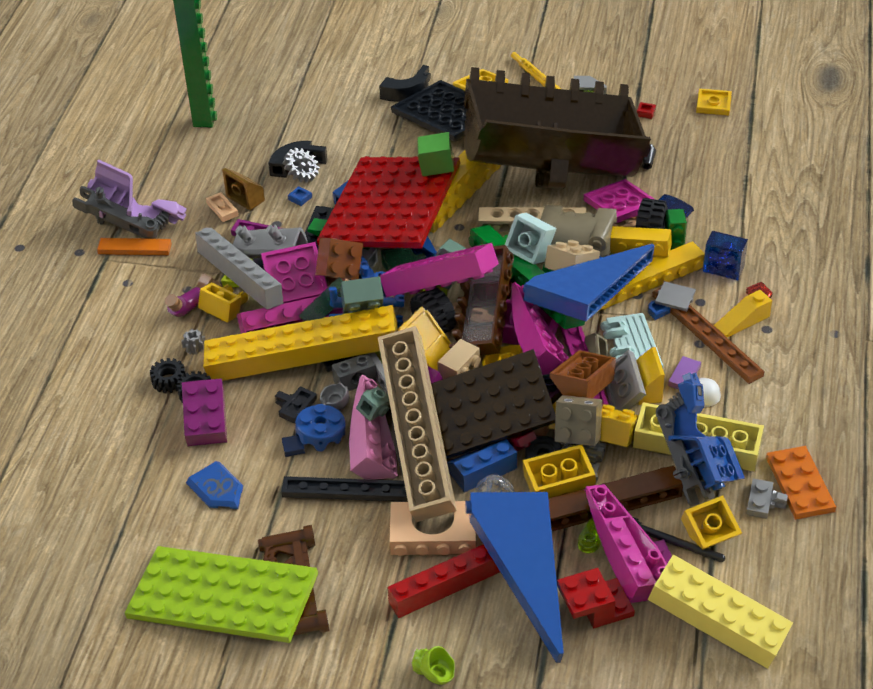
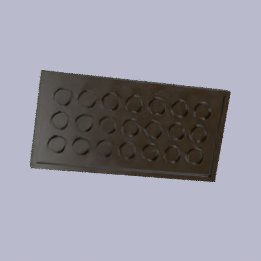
[385,349,556,473]

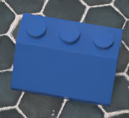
[447,439,517,493]

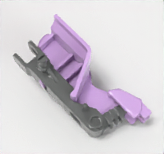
[72,160,187,239]

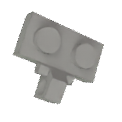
[746,479,788,519]

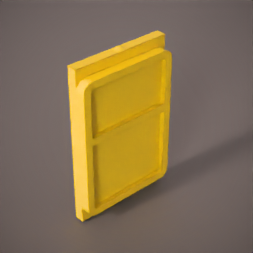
[397,306,452,371]

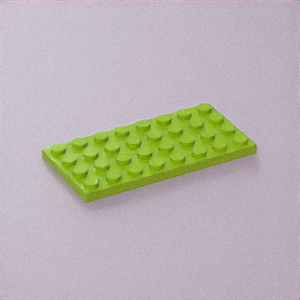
[125,546,318,643]

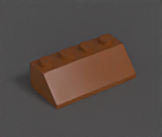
[550,350,616,398]

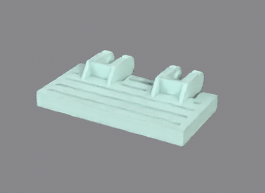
[600,313,663,368]

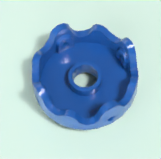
[295,404,346,452]

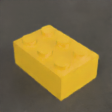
[523,444,596,498]

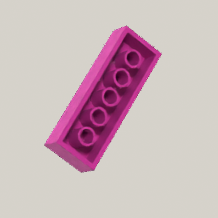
[380,243,499,297]

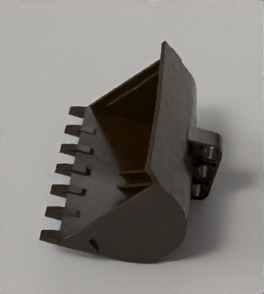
[464,67,651,189]

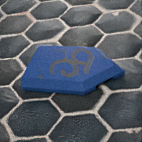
[186,461,243,509]

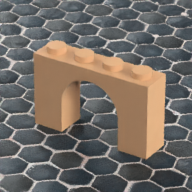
[390,501,476,556]

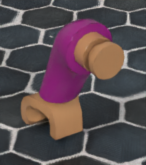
[165,273,223,317]

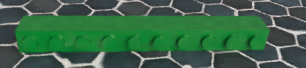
[173,0,217,128]
[468,225,585,330]

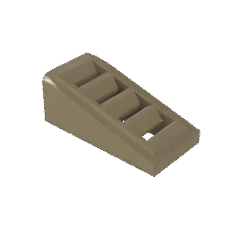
[584,333,609,356]

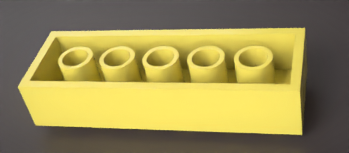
[633,402,764,472]
[648,555,793,669]

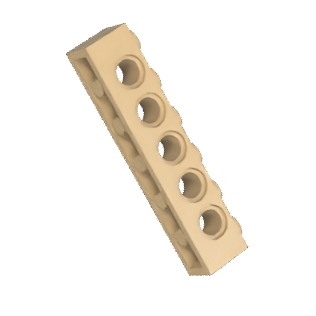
[479,207,586,235]

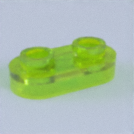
[578,518,602,553]

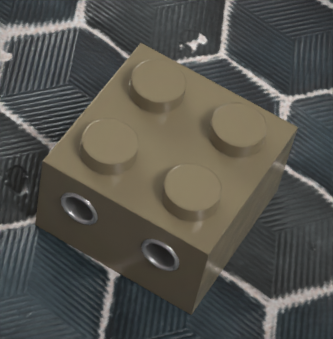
[555,395,602,446]

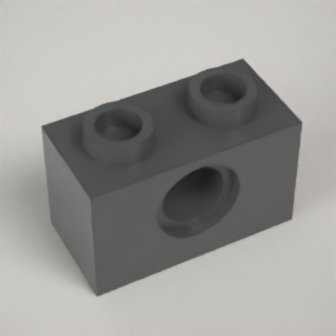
[332,353,377,391]

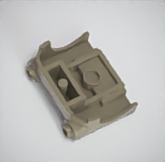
[540,205,617,257]

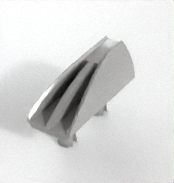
[233,225,308,259]

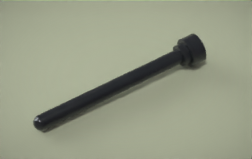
[633,517,726,562]

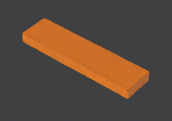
[97,238,172,255]

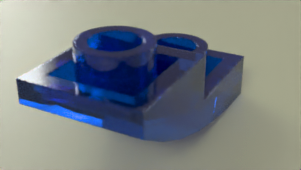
[658,194,694,218]

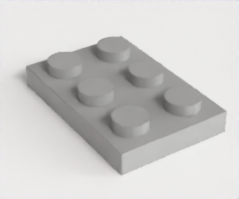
[605,350,646,411]

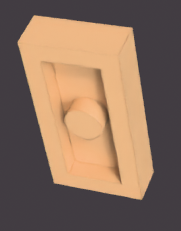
[206,192,239,222]

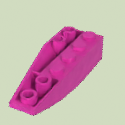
[511,282,569,375]
[237,292,343,334]
[585,484,667,603]

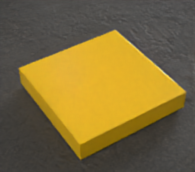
[696,89,732,116]

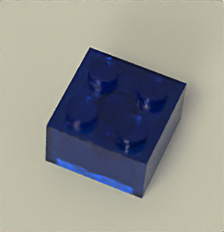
[703,231,748,280]

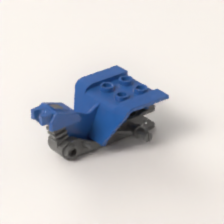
[656,372,745,506]

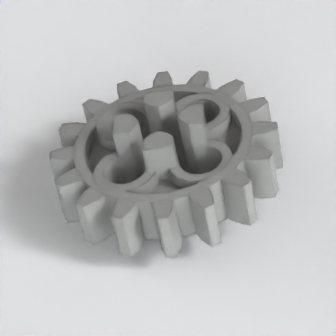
[283,148,320,183]

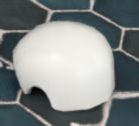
[699,378,721,407]

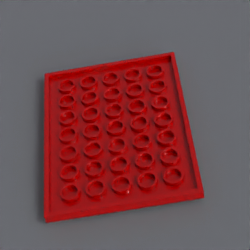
[317,156,461,248]

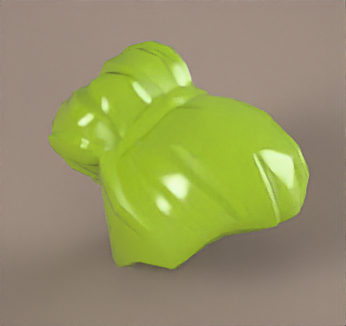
[412,646,455,685]

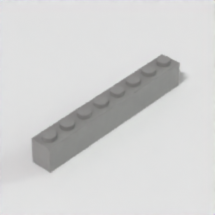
[195,228,283,309]

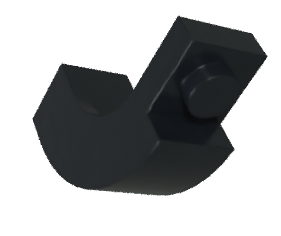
[379,65,431,102]
[268,141,328,178]

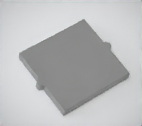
[655,281,696,312]

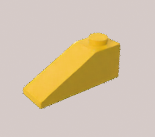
[714,290,772,338]

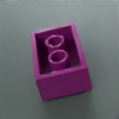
[182,378,227,447]

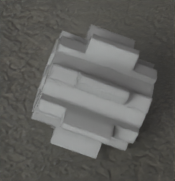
[181,329,205,354]

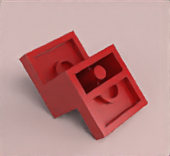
[557,567,635,629]

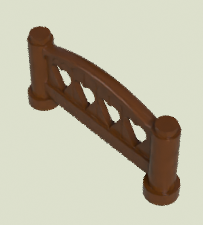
[258,525,330,636]

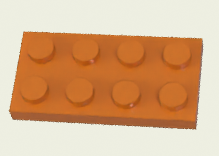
[766,446,836,520]

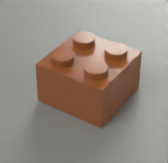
[315,238,363,280]

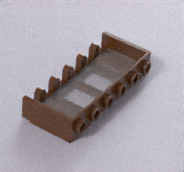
[449,245,514,356]

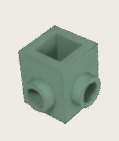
[356,386,390,421]

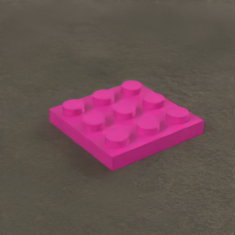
[583,179,654,223]
[261,242,329,304]

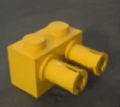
[198,282,248,323]

